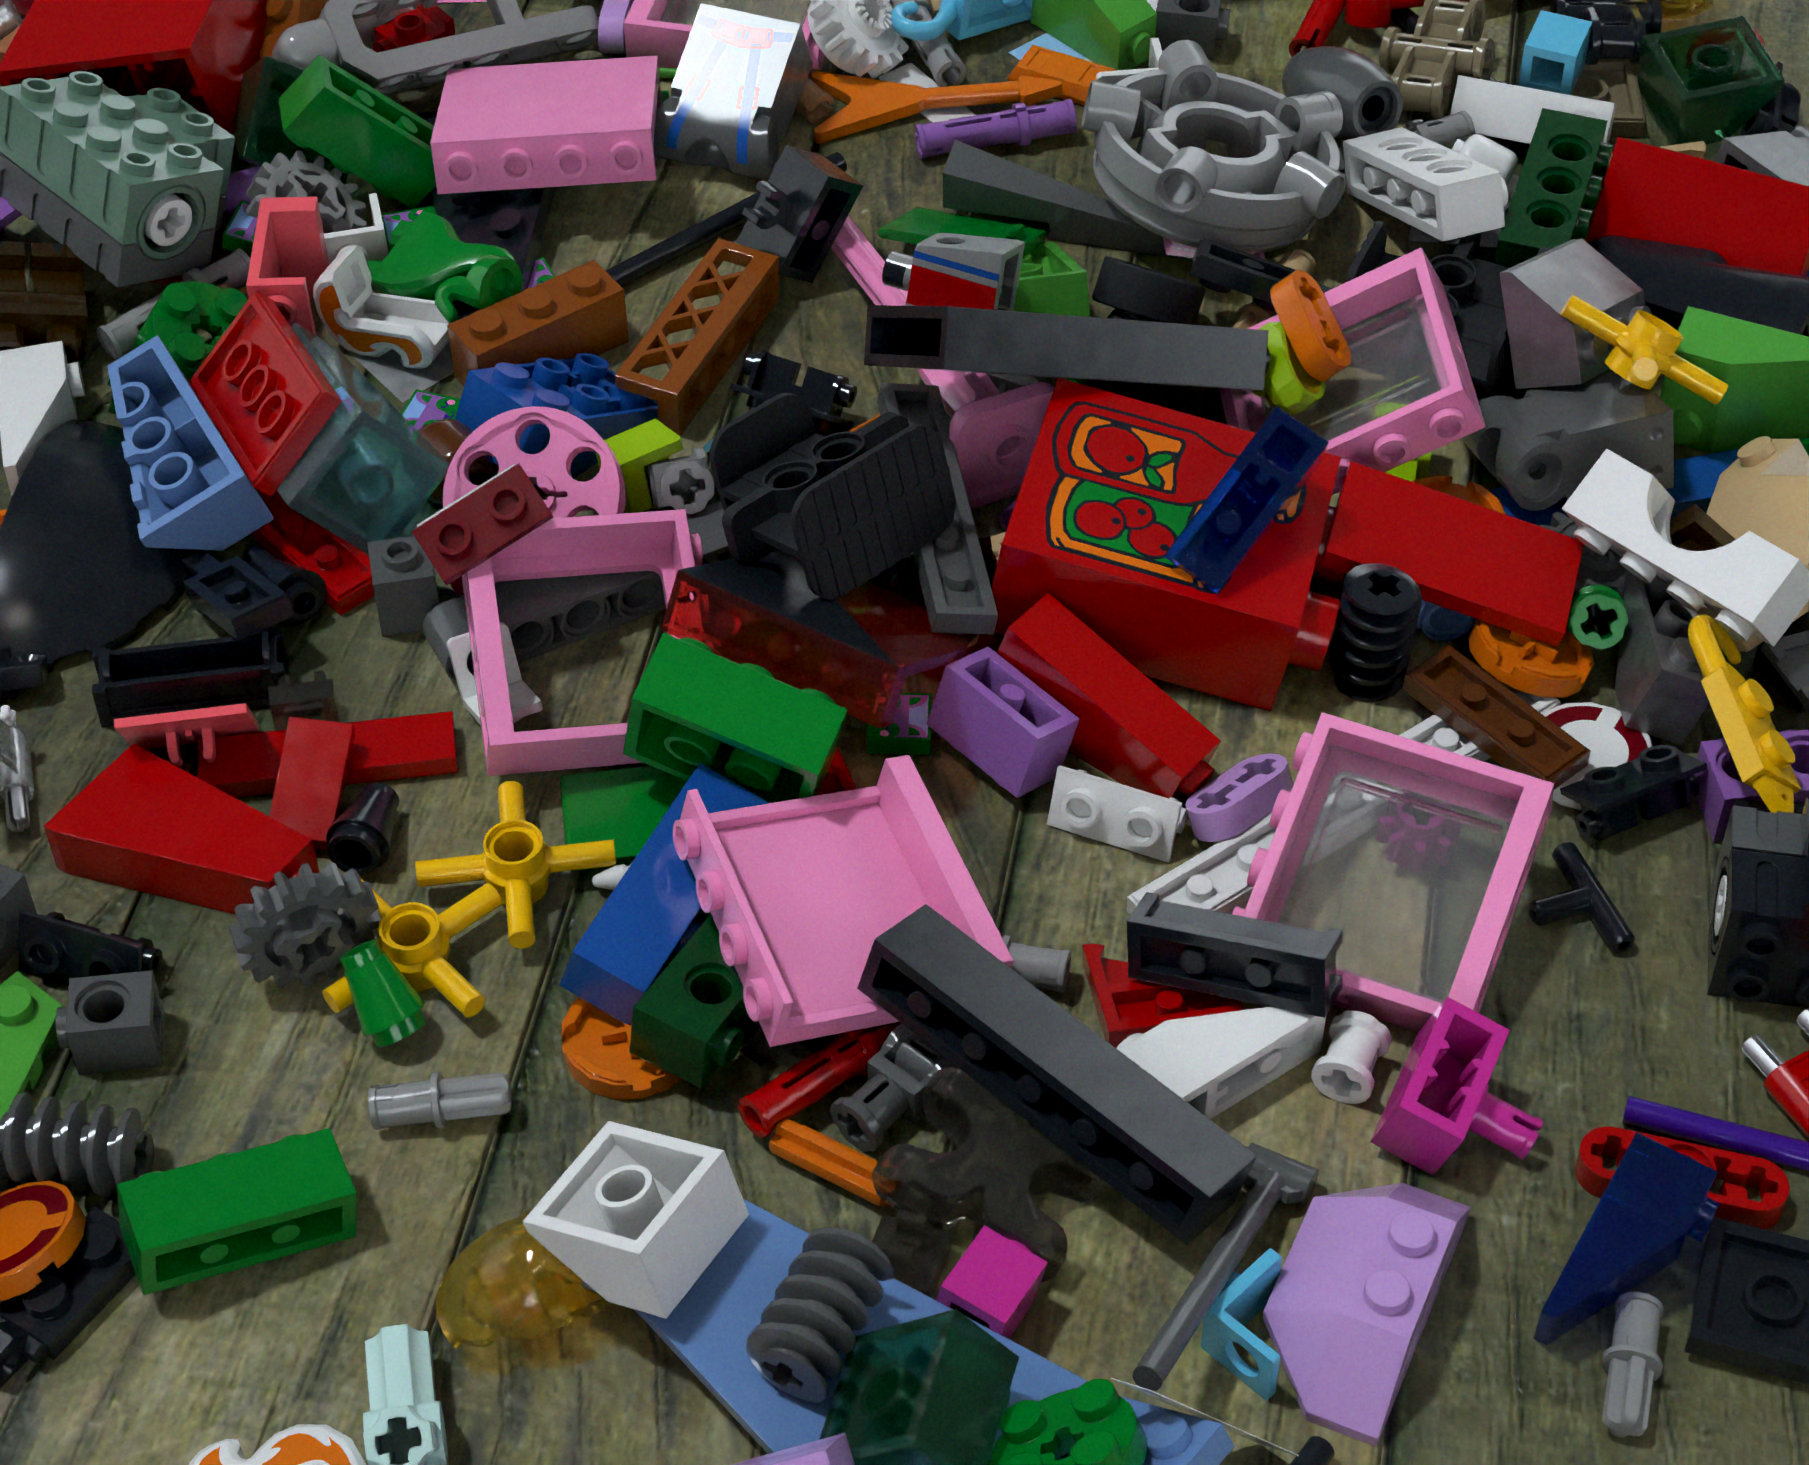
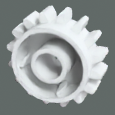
[807,0,909,79]

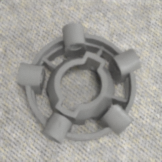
[1081,40,1347,253]

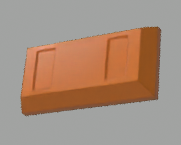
[1007,45,1117,106]

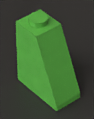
[1031,0,1157,70]

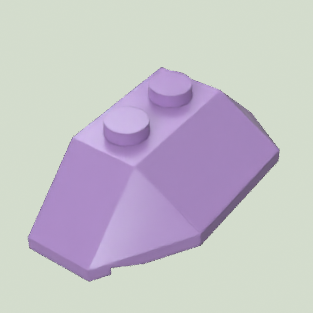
[1263,1183,1471,1447]

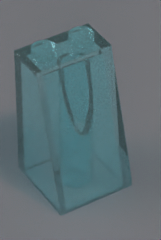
[277,322,450,554]

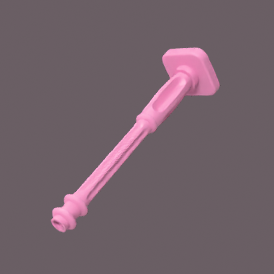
[831,214,1054,508]

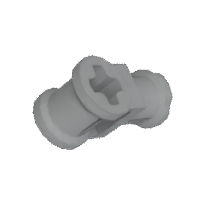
[644,447,715,514]

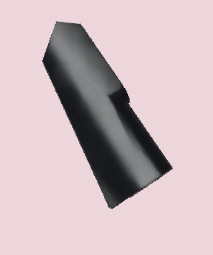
[1587,235,1809,337]

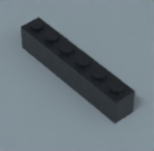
[857,904,1257,1245]

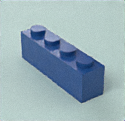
[559,763,769,1025]

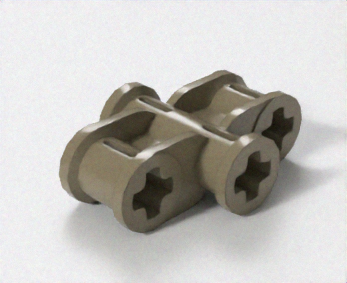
[1379,0,1495,119]

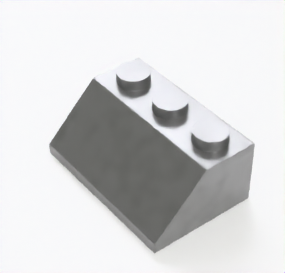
[1499,239,1652,389]

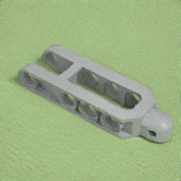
[271,0,599,96]

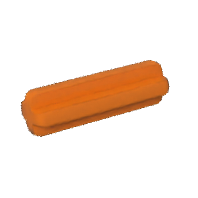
[769,1119,902,1207]

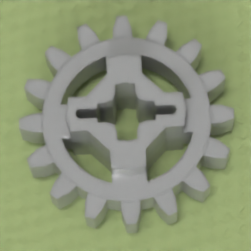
[246,151,367,234]

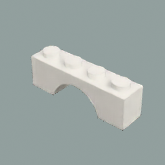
[1562,448,1809,647]

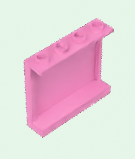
[430,55,662,194]
[673,755,1013,1047]

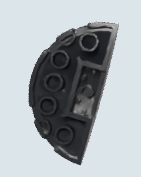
[0,419,201,673]

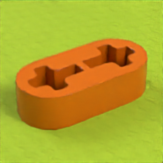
[1270,270,1351,382]

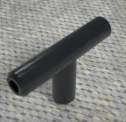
[1529,842,1635,952]

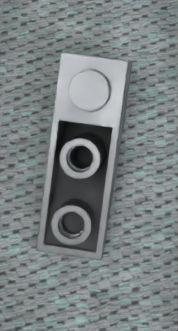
[1615,569,1709,745]

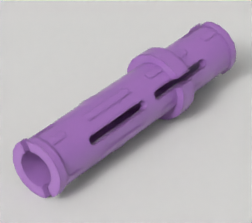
[914,99,1077,159]

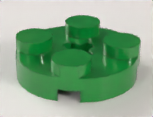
[145,281,248,386]
[989,1378,1147,1465]

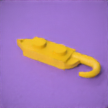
[1687,614,1801,813]

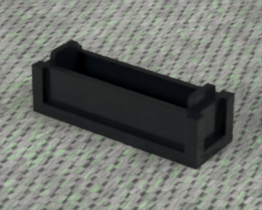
[92,626,291,727]
[1127,892,1343,1018]

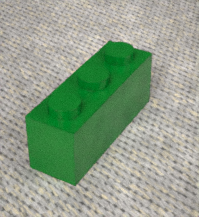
[278,55,436,209]
[117,1128,357,1295]

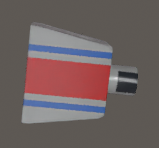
[882,233,1025,311]

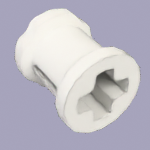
[1311,1011,1392,1104]

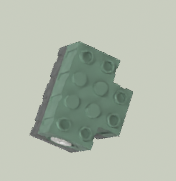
[0,71,235,287]

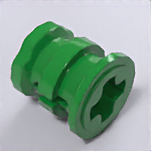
[1567,584,1628,650]

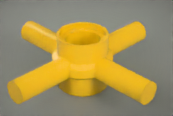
[1560,294,1729,405]
[415,781,616,949]
[322,879,502,1018]

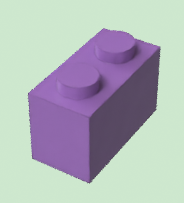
[926,647,1080,798]

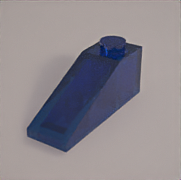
[1165,406,1329,594]
[1533,1132,1721,1345]

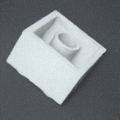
[523,1121,749,1319]

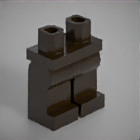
[0,241,88,363]

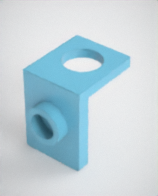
[1201,1248,1282,1401]

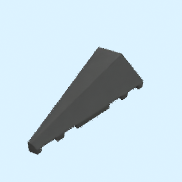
[943,140,1193,261]

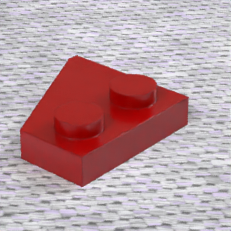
[1082,943,1244,1048]

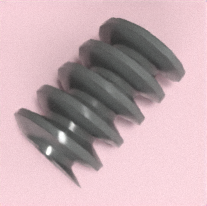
[0,1092,154,1197]
[746,1227,894,1403]

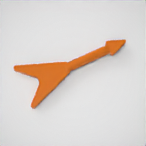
[812,71,1063,144]

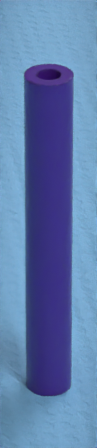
[1622,1096,1809,1171]

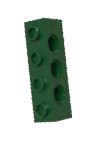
[1494,108,1613,268]
[629,915,760,1088]

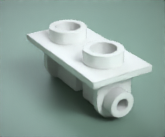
[1047,765,1188,863]

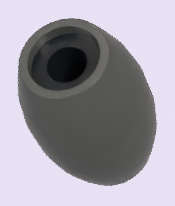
[1282,46,1403,140]

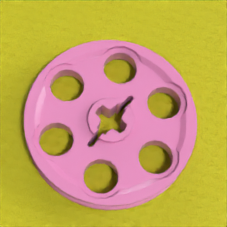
[443,406,626,518]

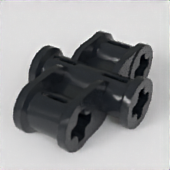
[1550,0,1662,65]

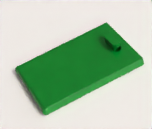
[878,207,1046,256]
[560,766,687,872]

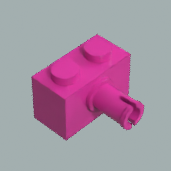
[1370,996,1543,1176]

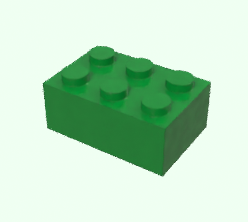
[623,633,848,803]

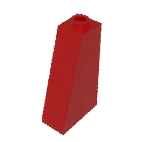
[997,592,1221,799]
[44,743,320,914]

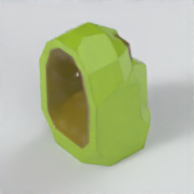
[1252,322,1325,415]

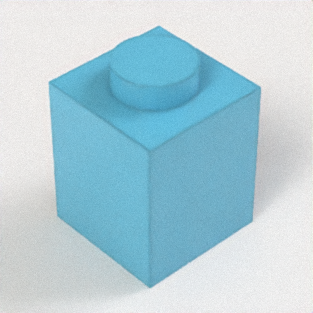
[1518,10,1592,95]

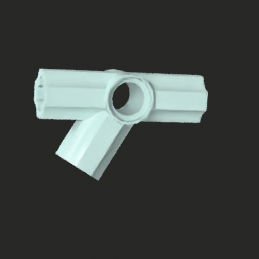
[363,1324,449,1465]

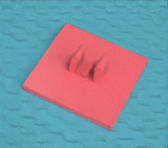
[114,703,262,767]

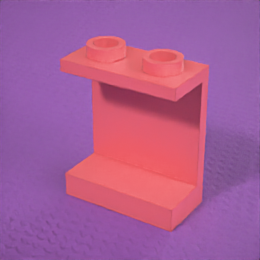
[246,196,329,370]

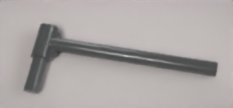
[1133,1143,1319,1391]

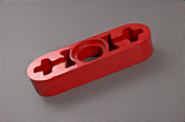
[1575,1126,1790,1229]

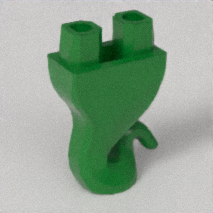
[367,210,523,324]

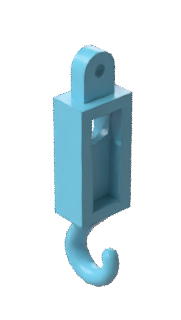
[890,0,1032,41]

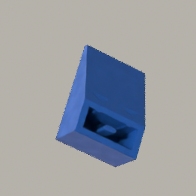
[455,353,659,487]

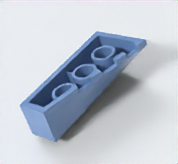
[107,335,274,551]

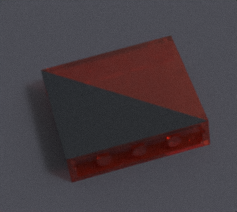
[661,549,998,728]

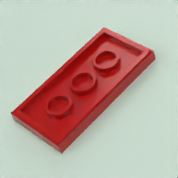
[1586,137,1809,276]
[190,291,342,497]
[1320,461,1584,646]

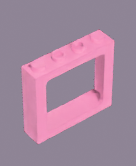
[462,509,720,776]

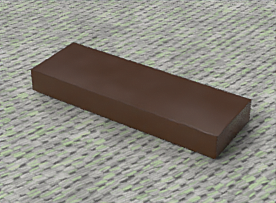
[1403,645,1591,790]

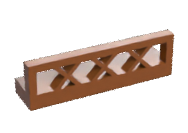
[615,238,780,437]

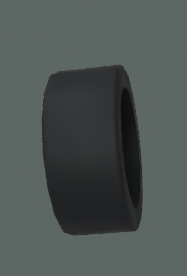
[1092,256,1206,325]

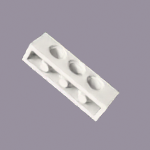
[1343,127,1508,242]

